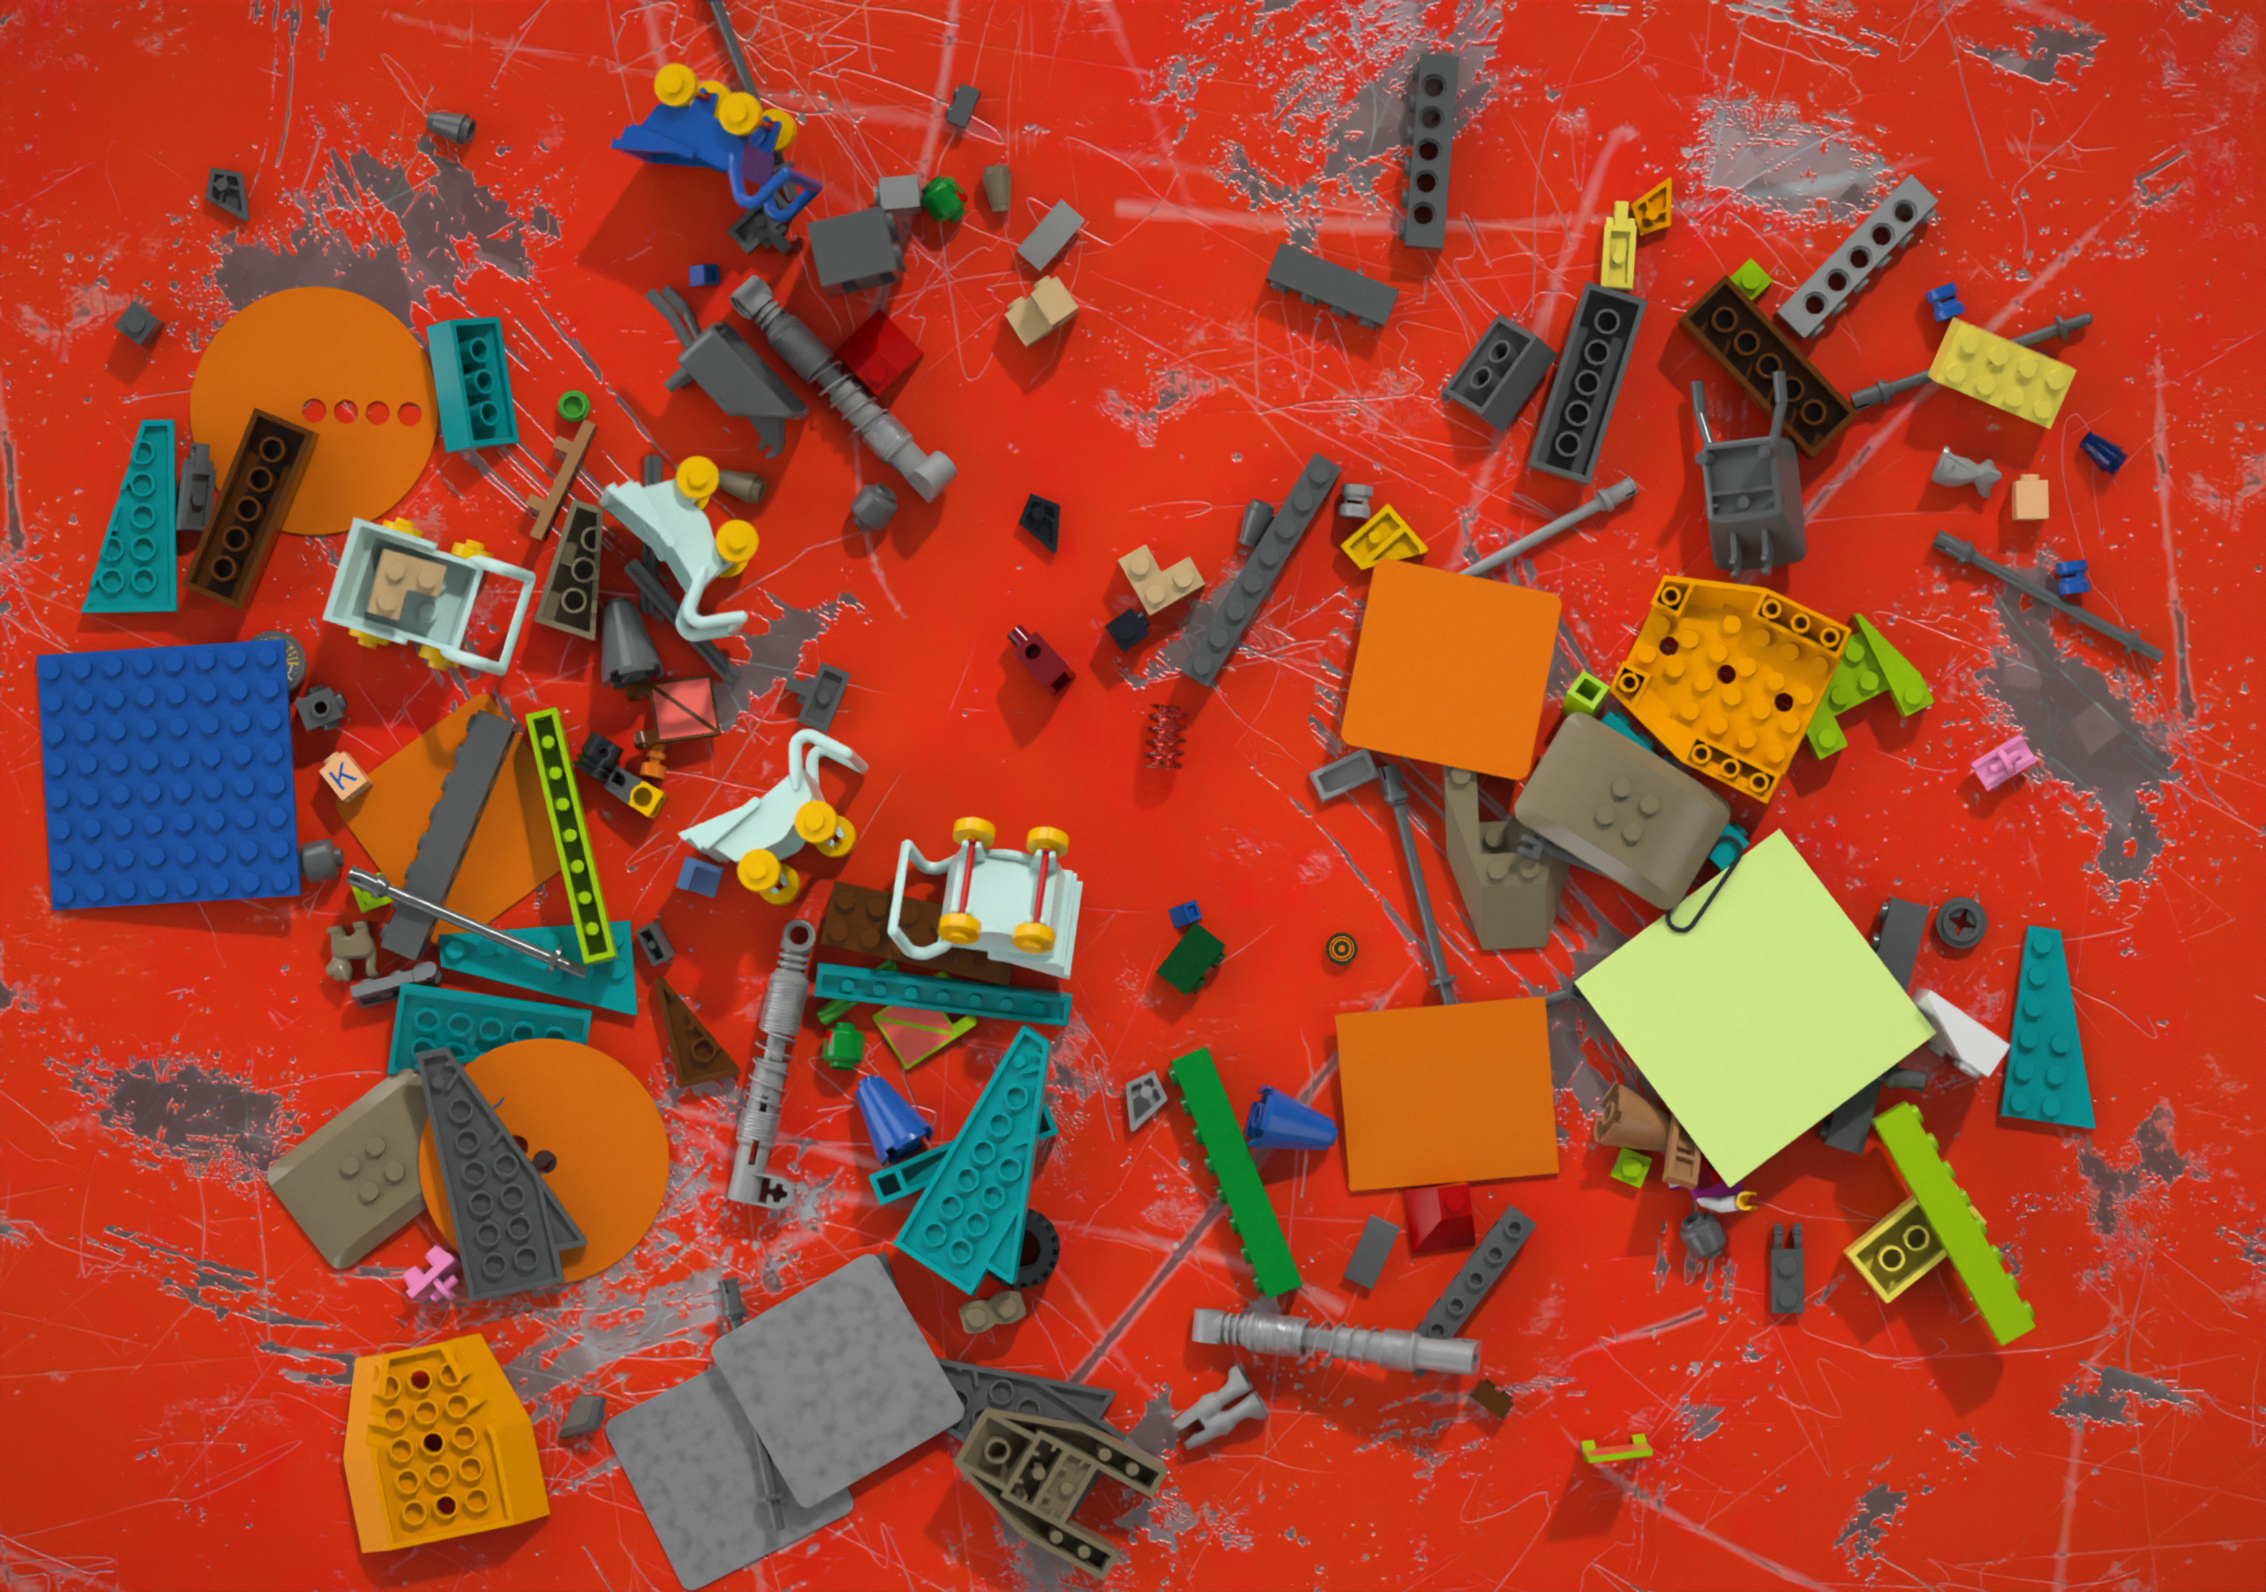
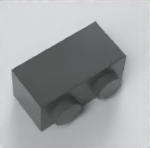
[945,83,981,130]
[635,919,676,967]

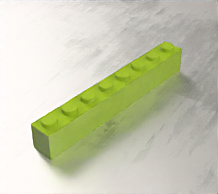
[525,707,619,966]
[1870,1101,2036,1346]

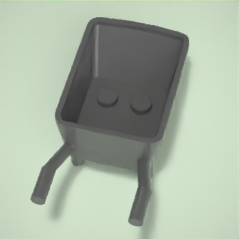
[644,285,810,459]
[1690,371,1807,579]

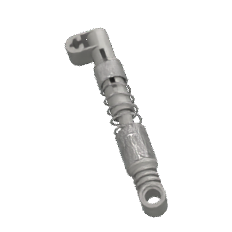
[729,275,957,503]
[727,919,815,1209]
[1191,1308,1482,1376]

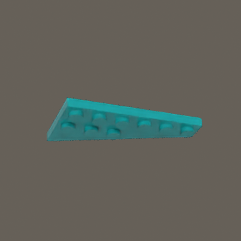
[80,420,178,613]
[1999,925,2096,1129]

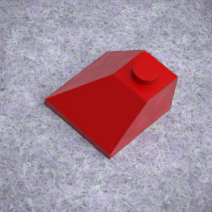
[834,308,924,399]
[1403,1181,1476,1253]

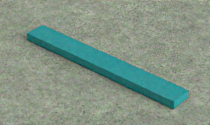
[814,963,1072,1027]

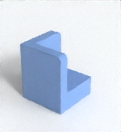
[676,856,724,897]

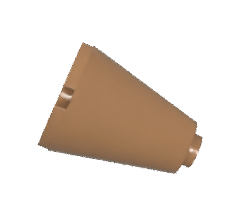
[1593,1083,1671,1152]

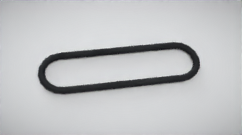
[1665,835,1743,933]

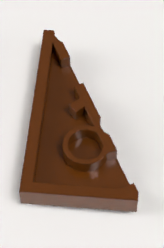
[654,977,741,1088]

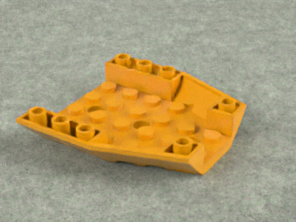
[1609,575,1852,804]
[343,1333,551,1553]

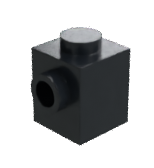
[1105,608,1151,653]

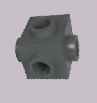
[295,684,348,732]

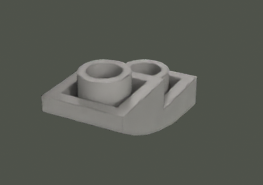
[1016,199,1085,271]

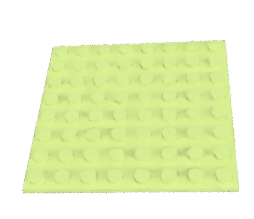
[1574,828,1937,1188]

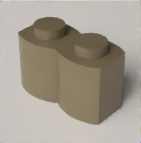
[959,1288,1027,1334]

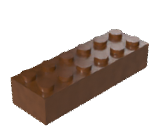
[1676,274,1859,460]
[181,408,320,611]
[821,880,1014,986]

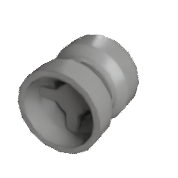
[1339,483,1374,519]

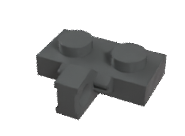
[726,192,794,256]
[784,662,851,733]

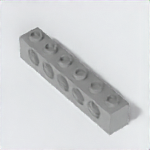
[1774,174,1938,341]

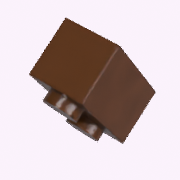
[1469,1379,1514,1420]

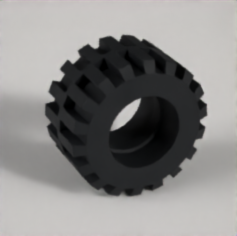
[988,1208,1060,1290]

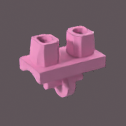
[1970,734,2037,791]
[403,1245,463,1304]

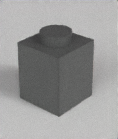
[114,301,165,348]

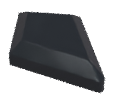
[1018,493,1060,553]

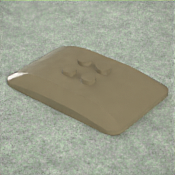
[1514,712,1731,910]
[267,1068,429,1269]

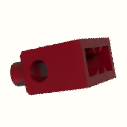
[1007,625,1076,697]

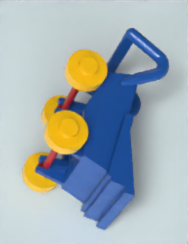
[610,63,823,223]

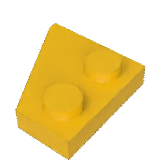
[1340,504,1429,570]

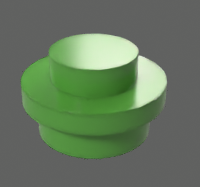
[558,390,590,422]

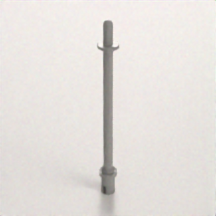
[1459,476,1639,577]

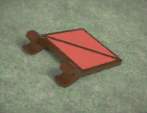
[626,674,721,750]

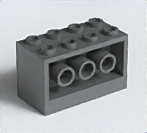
[807,206,907,298]

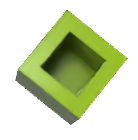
[1561,670,1610,718]

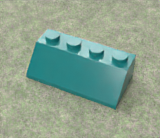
[426,317,519,453]

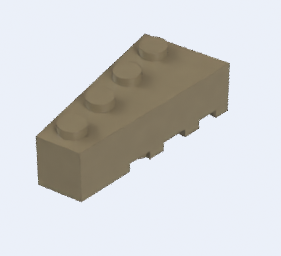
[533,499,603,641]

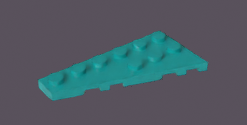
[438,920,638,1016]
[387,982,592,1075]

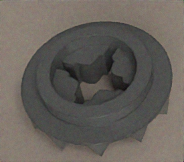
[1936,897,1987,948]

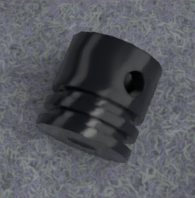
[572,731,624,783]

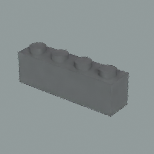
[1265,242,1399,331]

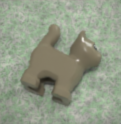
[325,920,378,982]

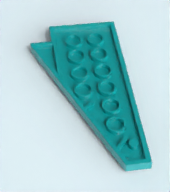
[893,1025,1053,1296]

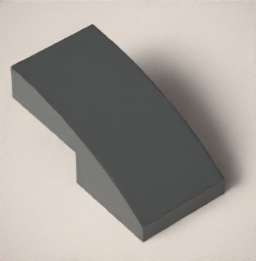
[1343,1214,1400,1290]

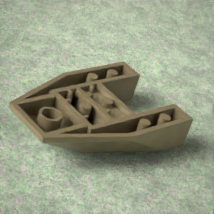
[1442,755,1570,950]
[953,1407,1168,1581]

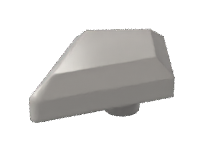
[1125,1070,1168,1131]

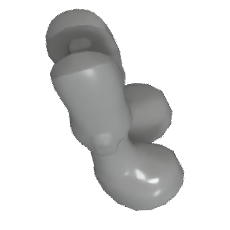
[1172,1364,1270,1450]

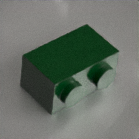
[1156,921,1226,995]

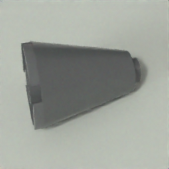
[601,597,665,689]

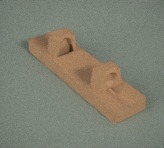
[525,419,598,542]
[1663,1113,1702,1190]

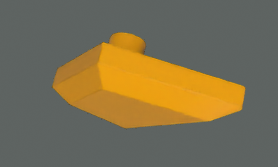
[1631,177,1672,236]

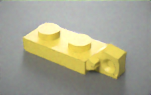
[1600,201,1637,291]

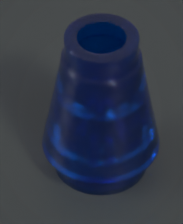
[2079,431,2128,475]

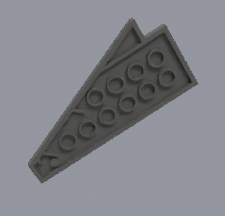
[416,1046,588,1303]
[936,1357,1126,1516]

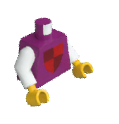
[1668,1152,1758,1213]

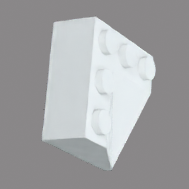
[1910,987,2011,1078]

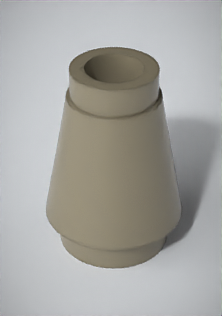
[981,164,1012,212]
[717,469,767,504]

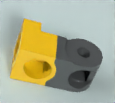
[603,765,669,819]

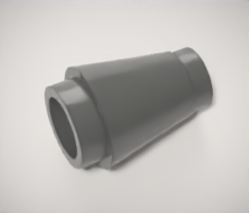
[426,111,476,145]
[1238,498,1275,548]

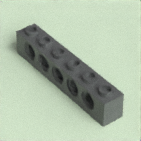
[1398,54,1459,251]
[1413,1203,1537,1378]

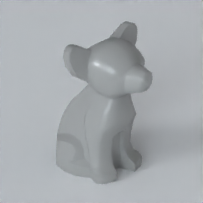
[1930,446,2002,498]

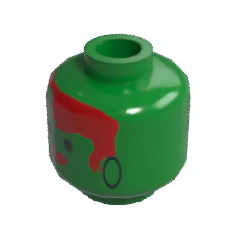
[920,175,968,223]
[822,1022,865,1071]

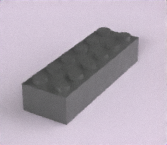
[1526,281,1647,486]

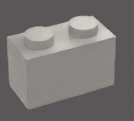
[873,175,922,216]

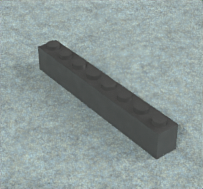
[1180,452,1342,688]
[380,710,519,961]
[1818,897,1929,1155]

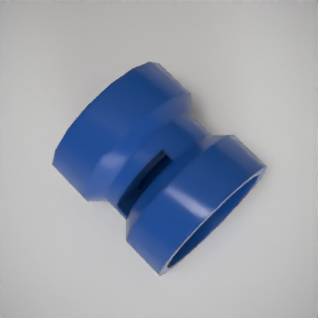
[1924,282,1966,323]
[2055,559,2091,595]

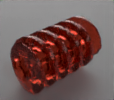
[1143,704,1189,771]

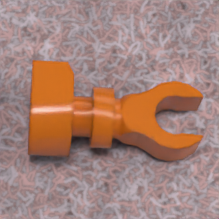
[639,728,667,781]

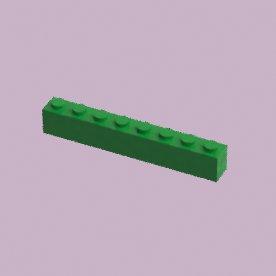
[1168,1046,1303,1299]

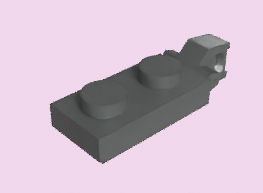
[175,443,216,532]

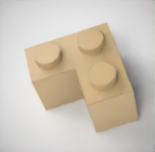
[1004,276,1079,349]
[1118,544,1205,617]
[365,548,447,620]

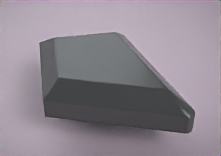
[205,167,250,221]
[558,1394,607,1439]

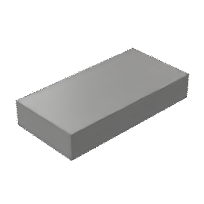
[1309,748,1380,802]

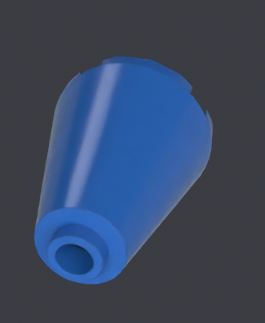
[855,1074,936,1167]
[1245,1085,1338,1151]

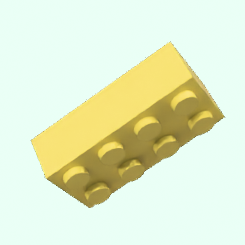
[1927,317,2077,429]
[1843,1180,1987,1304]

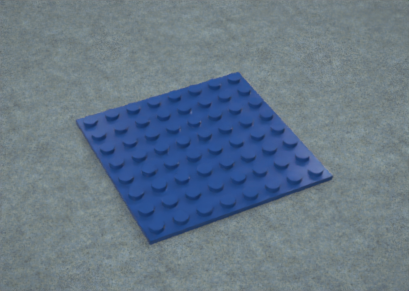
[36,639,301,910]

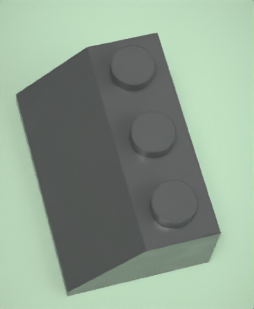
[1443,314,1558,432]

